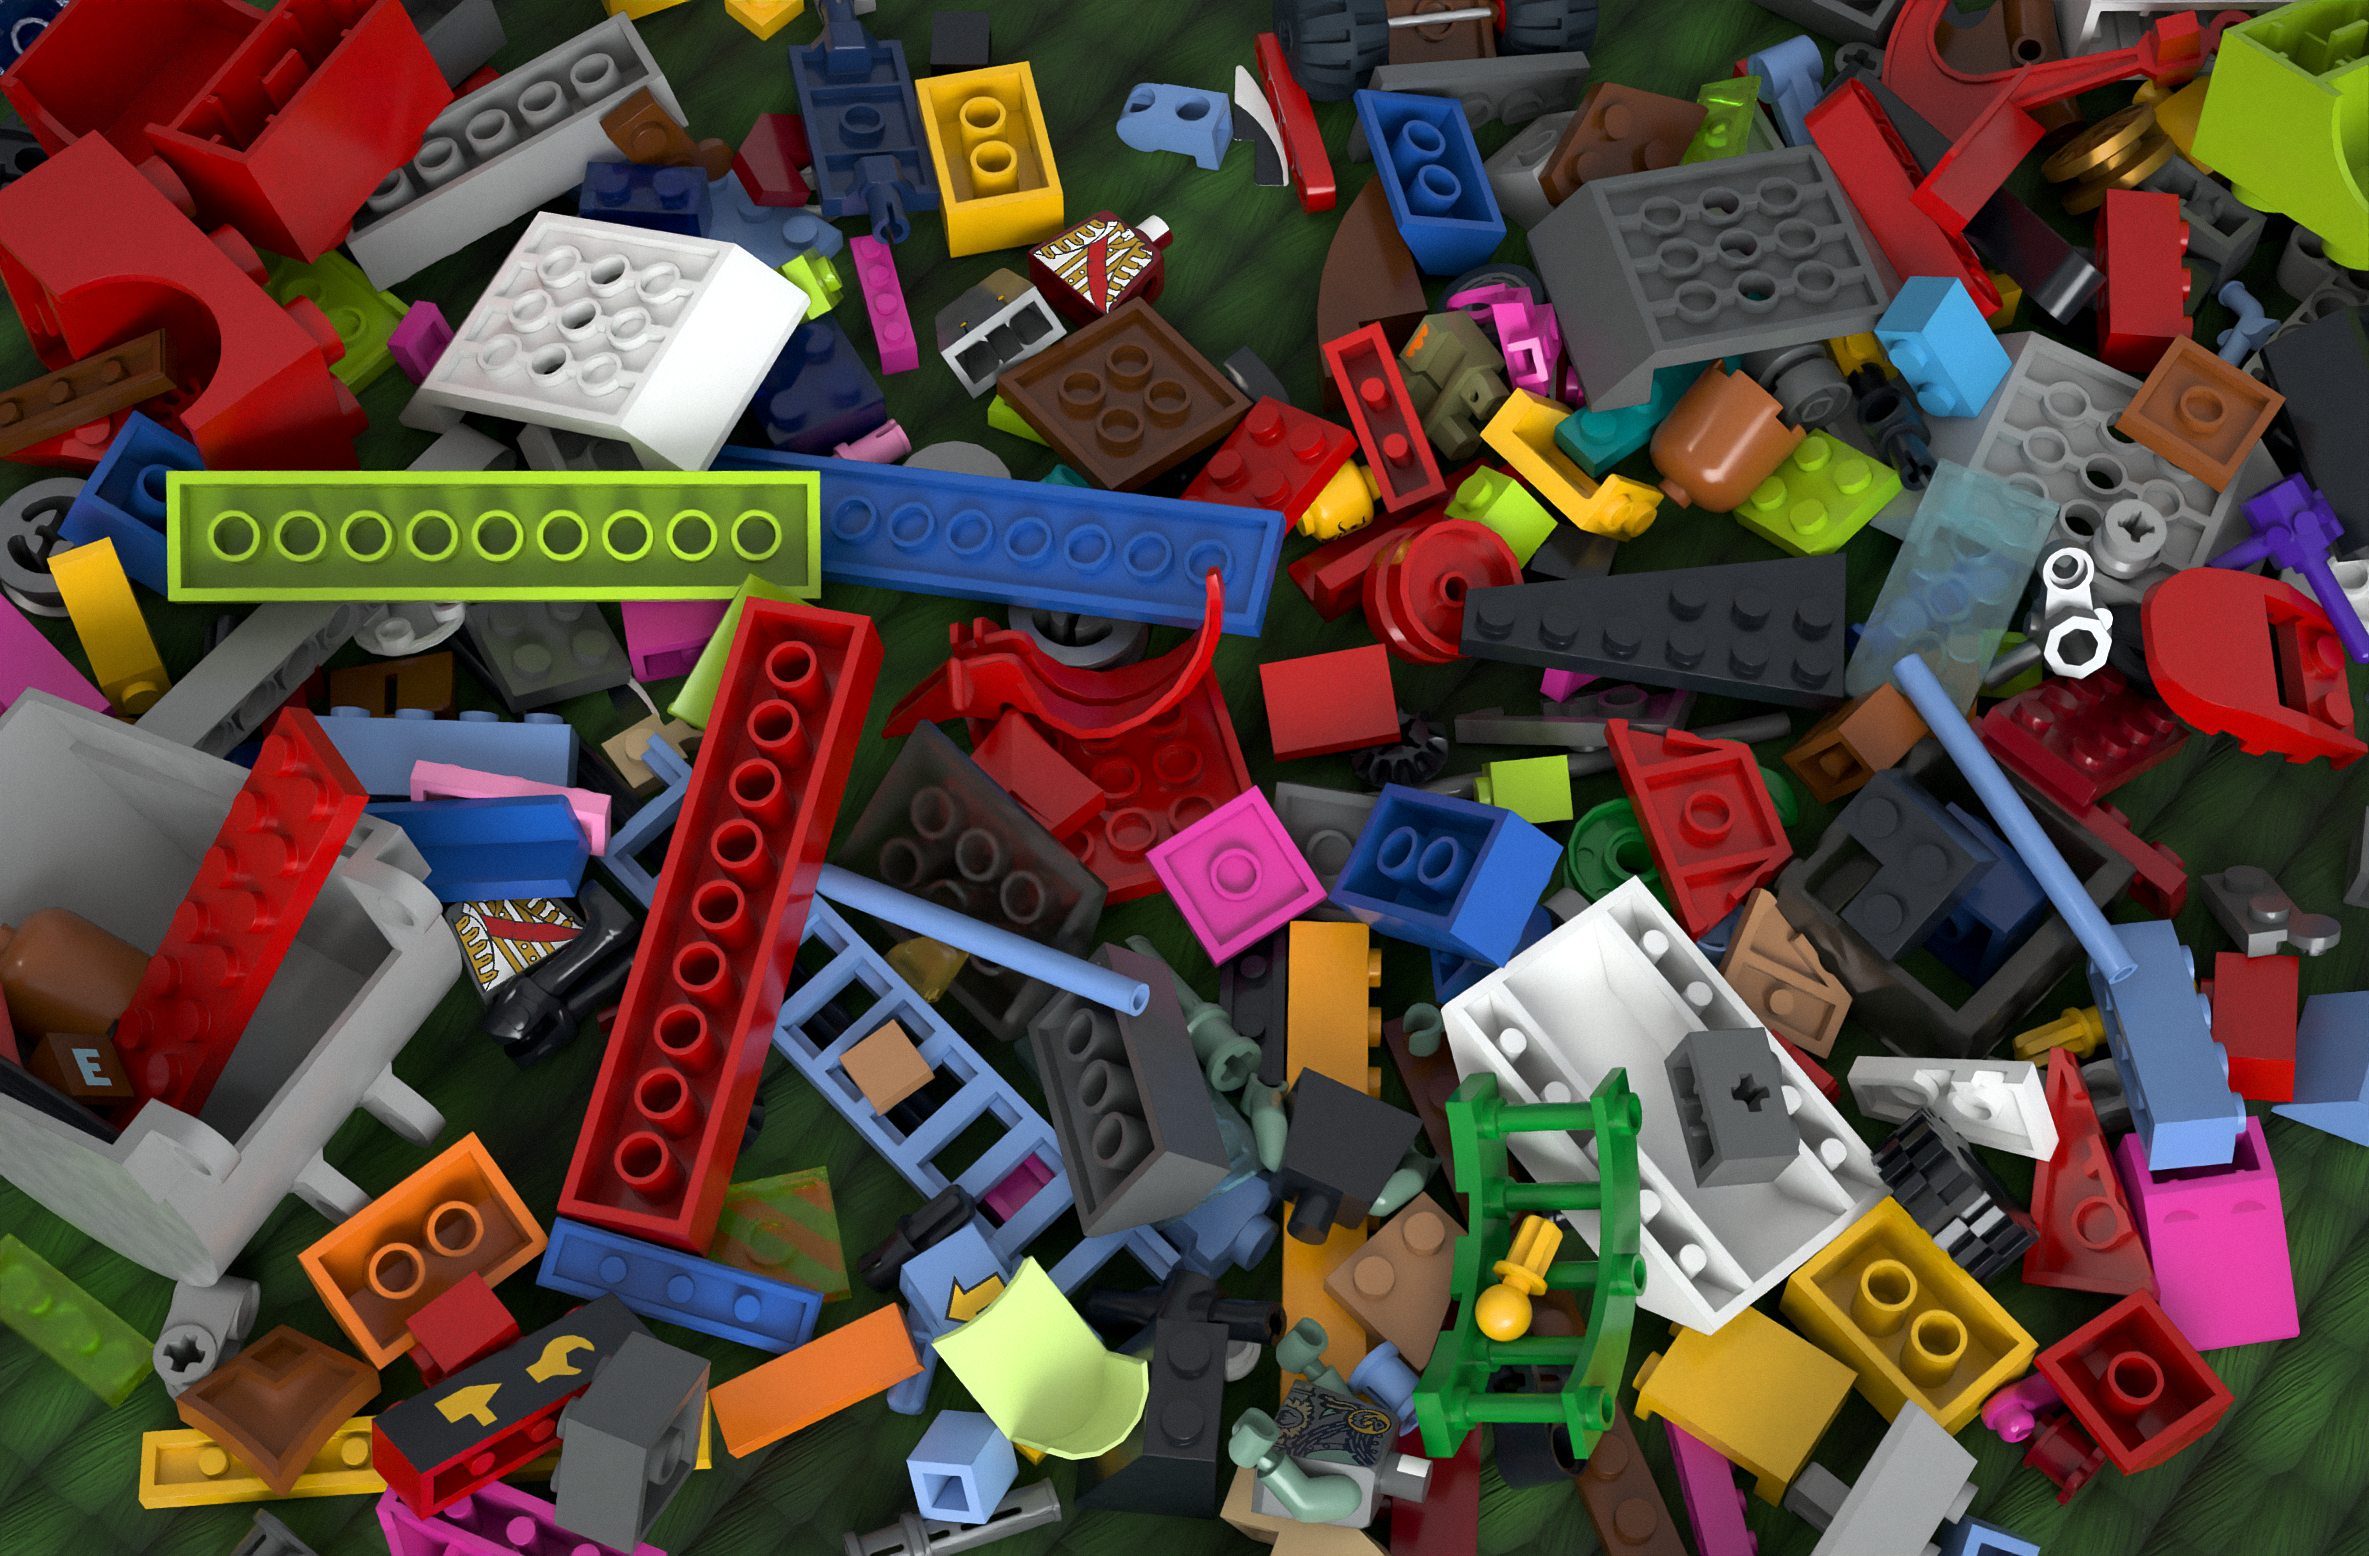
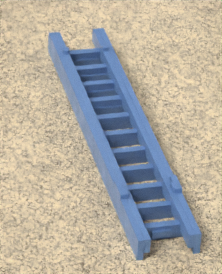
[589,733,1186,1348]

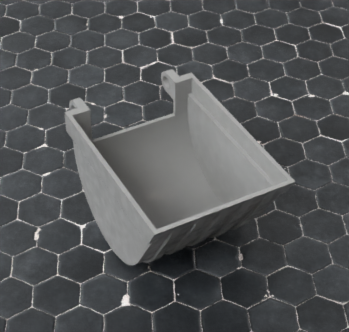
[0,686,462,1287]

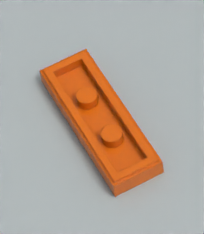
[708,1302,926,1459]

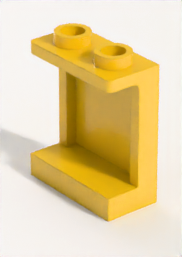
[1480,387,1664,542]
[1632,1306,1859,1508]

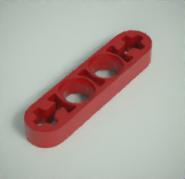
[1254,31,1336,214]

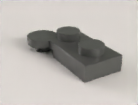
[2200,865,2341,958]

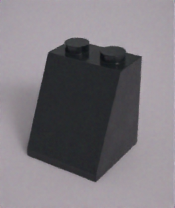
[1074,1318,1229,1520]

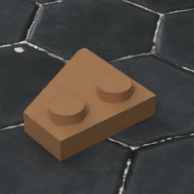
[1717,888,1853,1059]
[1324,1191,1469,1379]

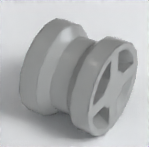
[2089,499,2167,579]

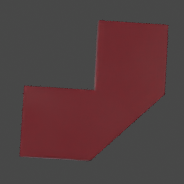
[731,113,811,208]

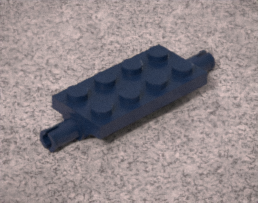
[787,0,940,245]

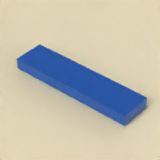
[536,1216,824,1355]

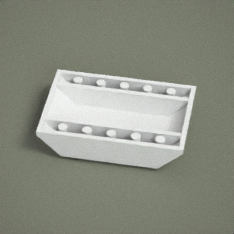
[1441,875,1894,1336]

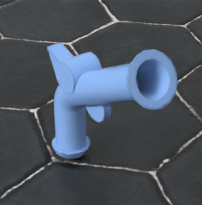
[2217,280,2282,367]

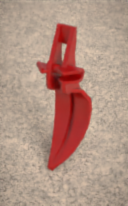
[881,566,1226,739]

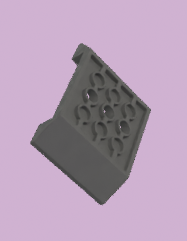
[1526,143,1904,413]

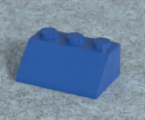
[1353,89,1507,277]

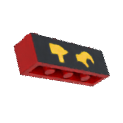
[372,1292,660,1522]

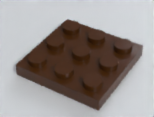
[997,296,1253,493]

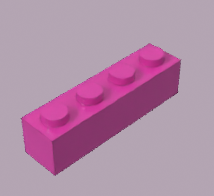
[849,234,919,376]
[1662,1416,1758,1556]

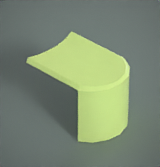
[932,1256,1149,1460]

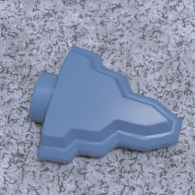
[1162,1167,1279,1281]

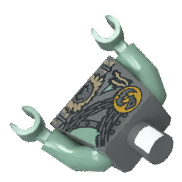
[1228,1317,1433,1529]

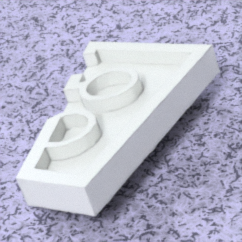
[1847,1056,2059,1162]

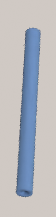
[1892,653,2138,984]
[815,862,1150,1016]

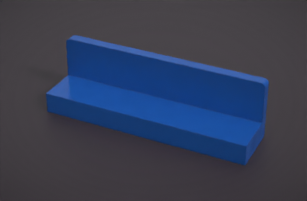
[362,794,592,902]

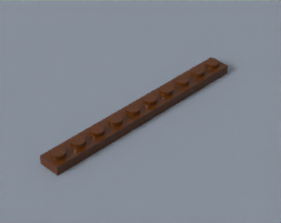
[1380,1004,1688,1556]

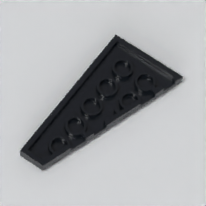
[1458,553,1846,713]

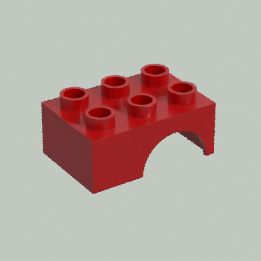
[0,0,455,265]
[0,129,369,471]

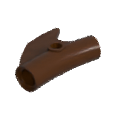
[1934,0,2088,149]

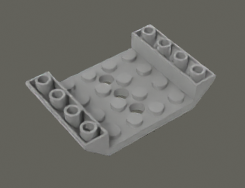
[1869,331,2284,608]

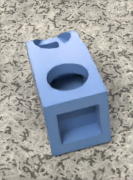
[1116,83,1234,171]

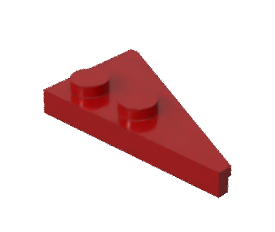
[2021,1047,2161,1302]

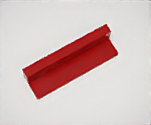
[1908,62,2047,238]
[1288,457,1530,624]

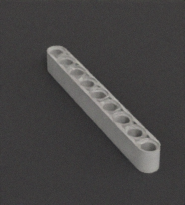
[134,423,517,759]

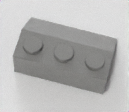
[1810,1399,1979,1556]

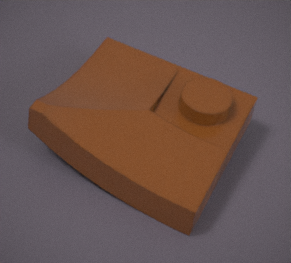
[175,1323,382,1497]

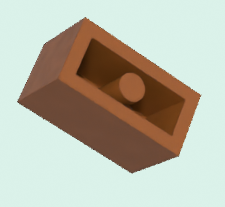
[1781,681,1929,805]

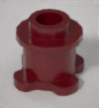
[2020,1411,2109,1507]

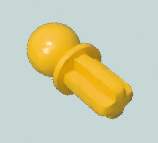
[1475,1215,1563,1341]

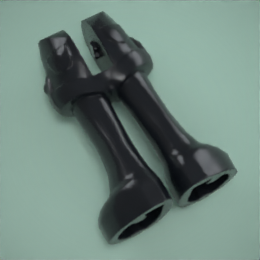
[480,878,643,1071]

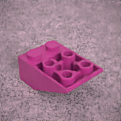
[2113,1116,2300,1351]

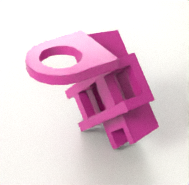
[1446,283,1563,397]

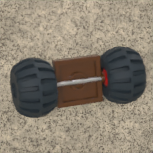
[1272,0,1599,102]

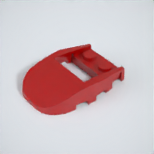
[2140,567,2368,771]

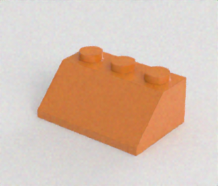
[296,1131,549,1370]

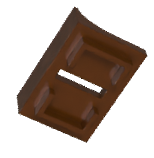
[329,651,456,720]

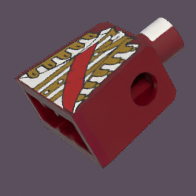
[1028,210,1173,329]

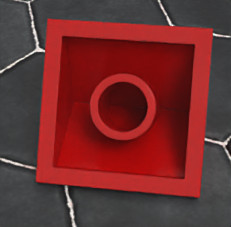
[1259,643,1401,762]

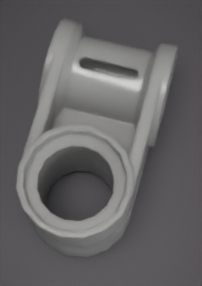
[152,1274,261,1403]

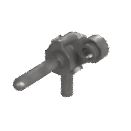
[1979,538,2113,691]

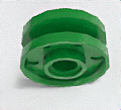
[1561,798,1678,924]

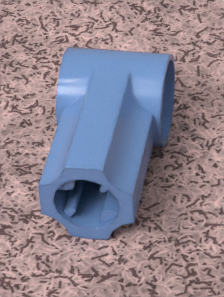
[1747,35,1824,148]

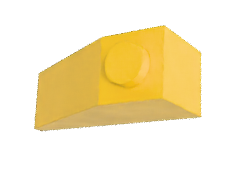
[47,537,173,717]

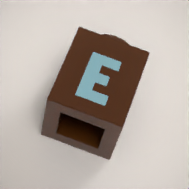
[24,1032,136,1126]

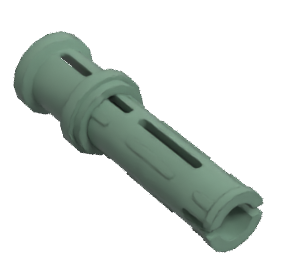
[1119,935,1262,1091]

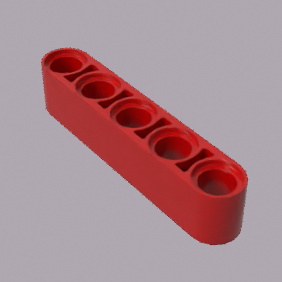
[1804,77,2003,321]

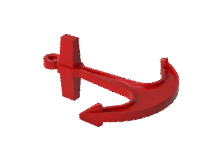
[1881,0,2252,144]

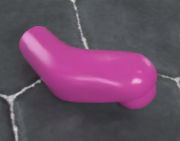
[1981,1372,2065,1443]

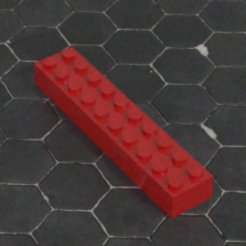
[556,596,885,1259]

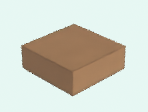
[838,1019,935,1116]

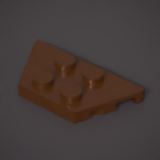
[1538,81,1709,209]

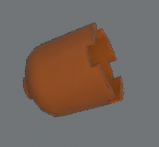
[1649,358,1807,513]
[0,907,153,1046]

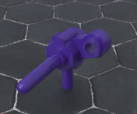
[2204,472,2369,664]

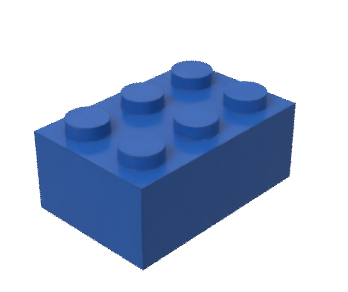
[1328,782,1564,968]

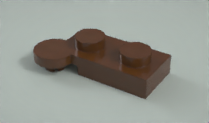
[599,87,735,198]

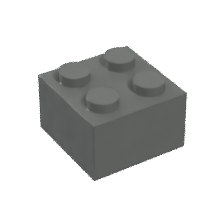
[550,1331,711,1556]

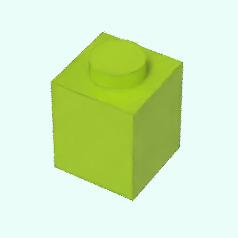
[1444,465,1558,570]
[1473,755,1573,824]

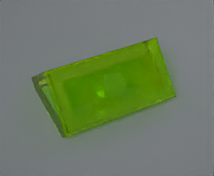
[1682,75,1762,165]

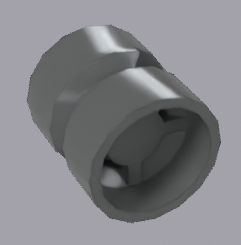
[1741,340,1853,435]

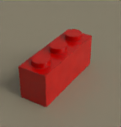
[2094,189,2193,373]
[1322,321,1451,526]

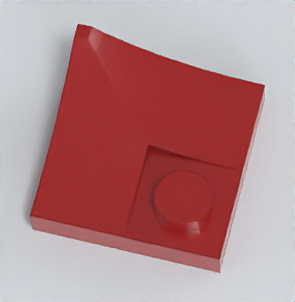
[922,707,1106,880]

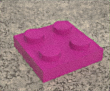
[1145,785,1328,968]

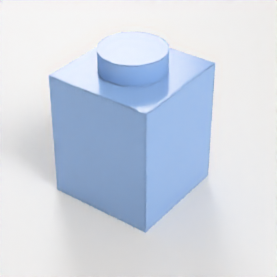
[907,1410,1019,1524]

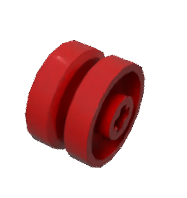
[1362,518,1524,667]

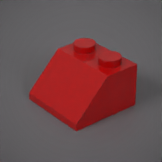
[2033,1287,2236,1476]

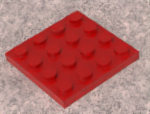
[964,656,1253,928]

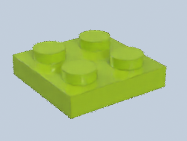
[1731,427,1904,557]

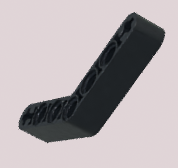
[1813,58,2108,326]

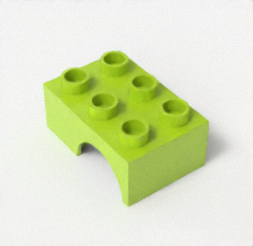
[2190,0,2369,271]

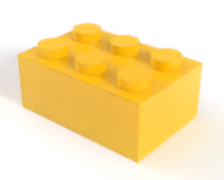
[915,61,1065,258]
[1778,1194,2039,1437]

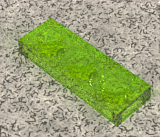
[0,1233,155,1410]

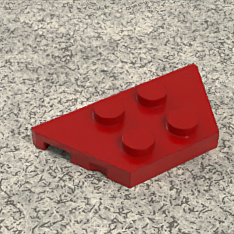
[1603,718,1794,943]

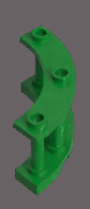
[1412,1067,1647,1459]

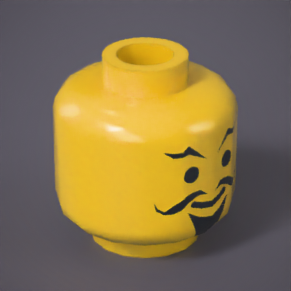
[1295,457,1381,543]

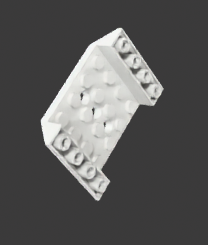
[398,211,811,471]

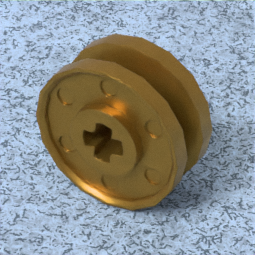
[2041,102,2176,215]

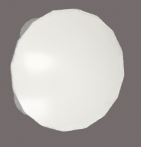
[353,603,471,656]

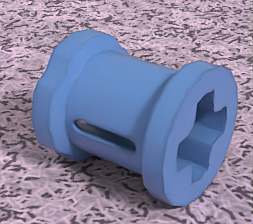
[1347,1341,1420,1437]

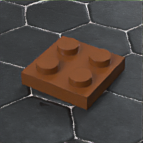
[2114,333,2286,494]

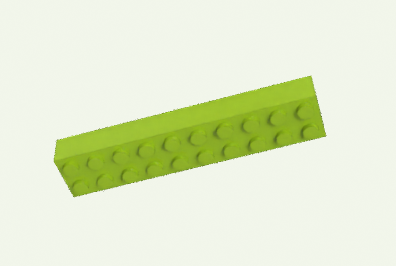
[166,471,821,604]

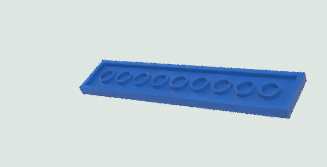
[707,444,1287,637]

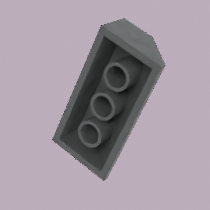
[1027,942,1232,1238]

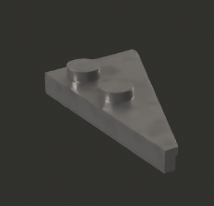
[1454,684,1697,752]

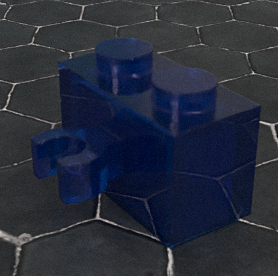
[579,161,713,239]

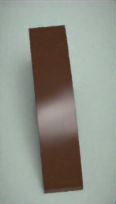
[1315,174,1428,413]

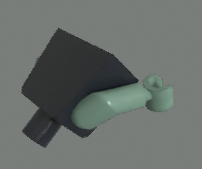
[1240,1067,1443,1245]

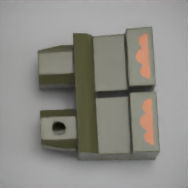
[1397,310,1511,461]

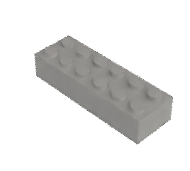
[345,11,689,293]

